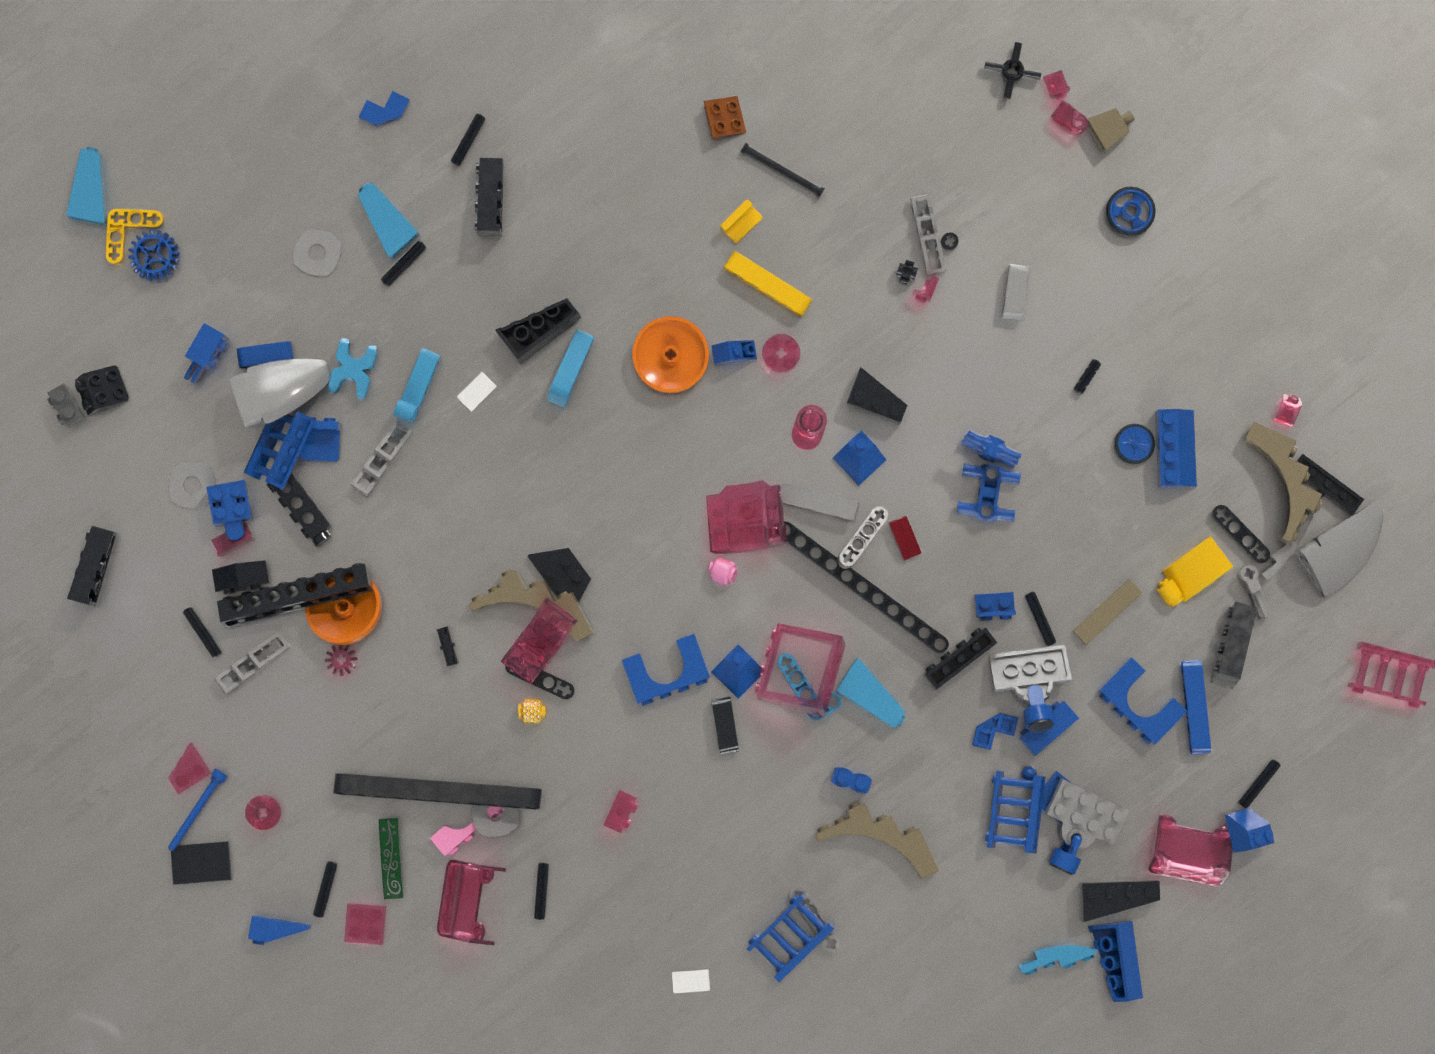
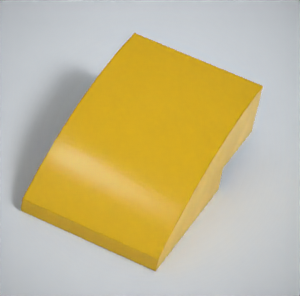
[1161,536,1234,602]

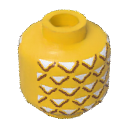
[518,698,547,724]

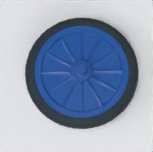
[1115,424,1155,464]

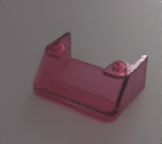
[437,859,506,945]

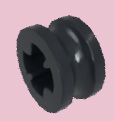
[941,232,959,250]

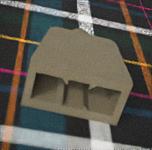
[1086,108,1135,153]

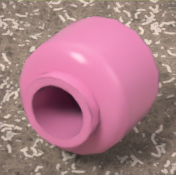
[708,558,738,585]

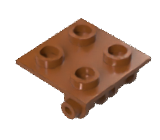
[704,96,746,140]

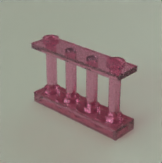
[1347,642,1435,709]

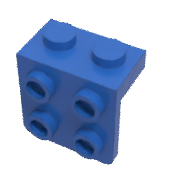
[300,417,341,462]

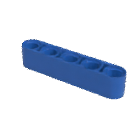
[1181,659,1211,755]

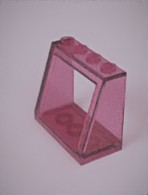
[755,623,846,718]

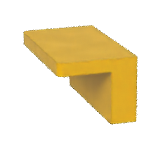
[720,199,762,244]

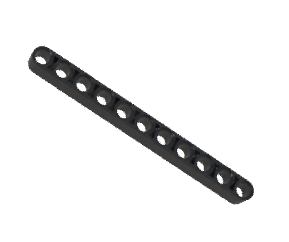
[776,521,949,653]
[333,773,542,810]

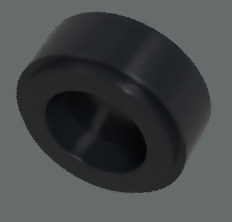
[312,530,332,547]

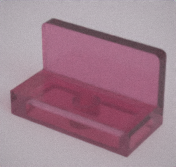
[211,522,255,557]

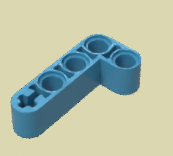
[547,329,595,408]
[393,348,441,424]
[777,653,841,720]

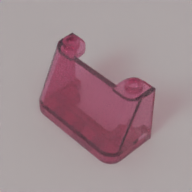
[1148,815,1233,886]

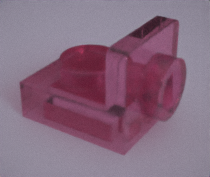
[1043,70,1070,100]
[912,276,939,303]
[1275,394,1302,427]

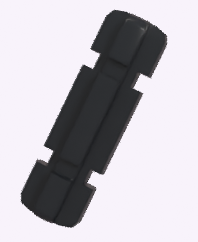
[1074,359,1101,394]

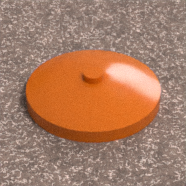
[632,316,709,393]
[305,577,382,645]

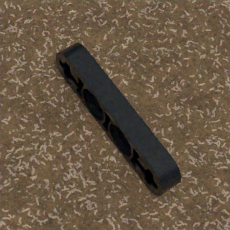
[1211,505,1270,564]
[505,658,575,699]

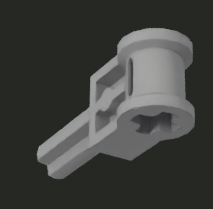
[1238,565,1271,620]

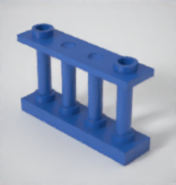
[243,411,315,490]
[985,771,1046,854]
[747,893,836,982]

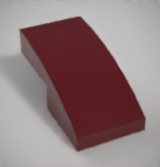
[888,515,921,560]

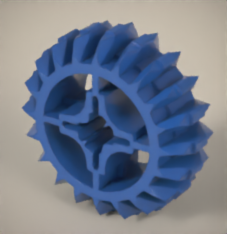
[128,229,180,281]

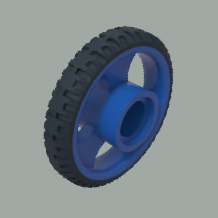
[1106,187,1156,236]

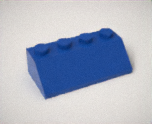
[1155,409,1197,488]

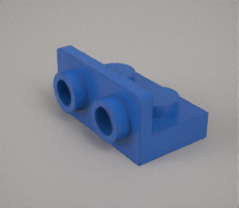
[975,592,1016,621]

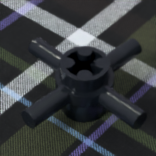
[984,42,1041,99]

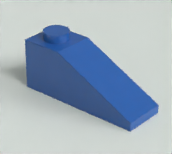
[248,915,311,945]

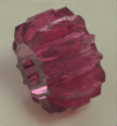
[325,645,358,676]

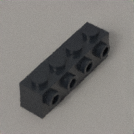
[924,628,997,690]

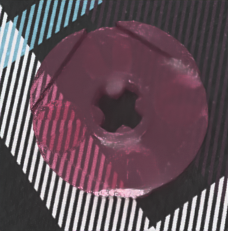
[762,334,800,373]

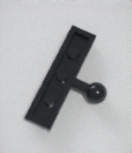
[1296,454,1365,515]

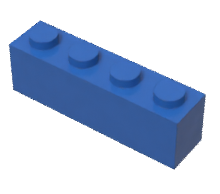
[1088,921,1143,1002]

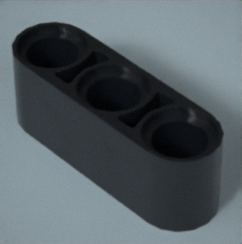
[711,696,739,754]

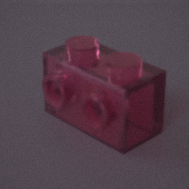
[604,790,639,833]

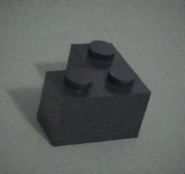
[212,560,269,595]

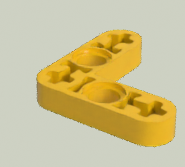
[106,209,164,265]

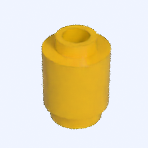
[1156,578,1184,607]

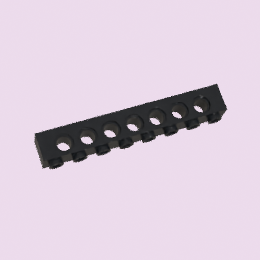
[217,563,373,628]

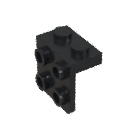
[75,365,129,415]

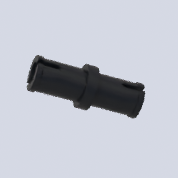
[436,626,459,666]

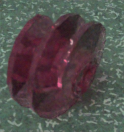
[245,795,281,830]

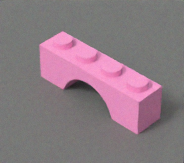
[430,806,504,856]

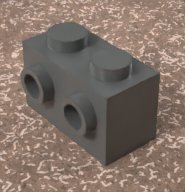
[47,383,86,428]

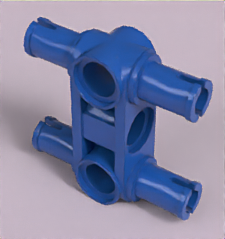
[961,430,1022,468]
[957,464,1021,522]

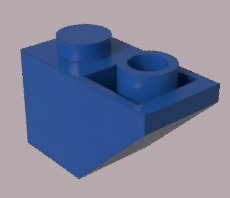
[711,340,757,364]

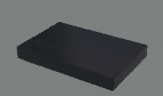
[171,841,232,885]

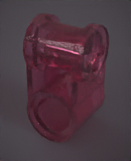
[1051,101,1088,134]

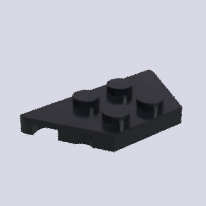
[528,548,591,603]

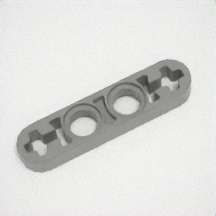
[837,506,888,569]
[790,887,840,952]

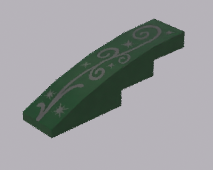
[378,818,404,899]

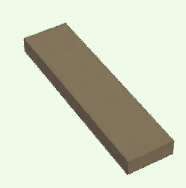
[1073,579,1142,645]

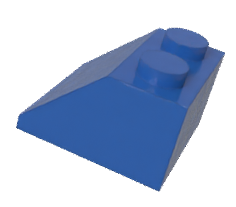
[1225,808,1275,853]

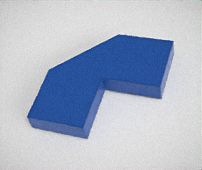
[359,91,410,126]
[972,713,1019,750]

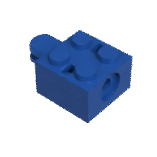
[184,323,229,384]
[206,480,253,541]

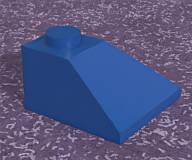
[833,430,886,486]
[711,644,765,699]

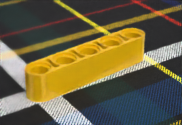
[724,251,813,317]

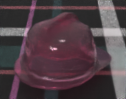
[792,405,827,450]

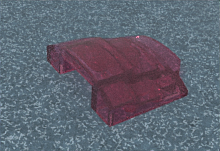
[706,480,787,554]

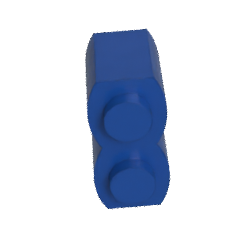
[830,767,872,793]

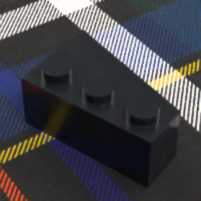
[846,367,907,425]

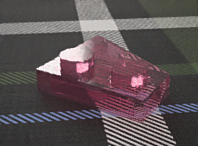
[168,742,211,794]

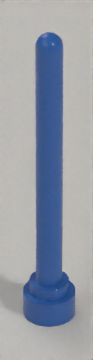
[168,768,228,851]

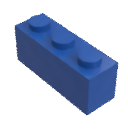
[1019,701,1079,756]

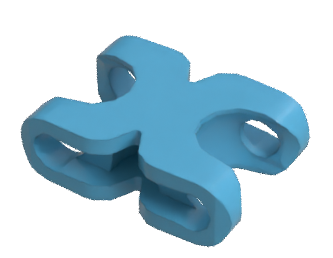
[328,338,378,400]

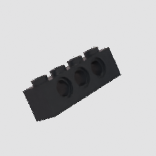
[266,472,332,540]

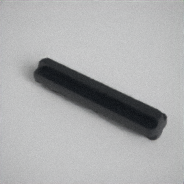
[451,113,485,166]
[381,240,426,286]
[1025,591,1056,646]
[183,607,221,658]
[1239,759,1281,808]
[313,861,337,918]
[534,862,549,920]

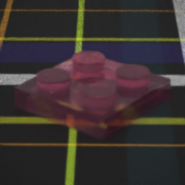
[344,903,386,945]

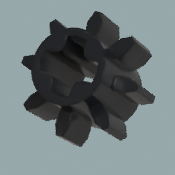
[896,260,918,285]

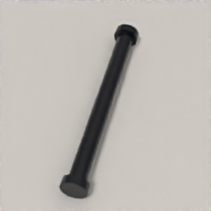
[741,143,825,198]

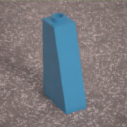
[66,147,107,226]
[358,182,419,260]
[836,658,906,728]

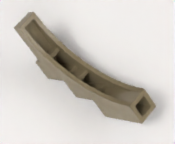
[1245,422,1324,546]
[468,569,595,642]
[815,801,939,879]

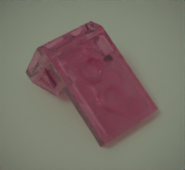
[501,598,578,685]

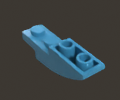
[1018,945,1097,975]

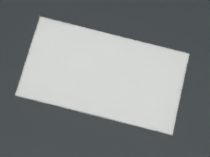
[457,372,497,412]
[672,969,710,994]

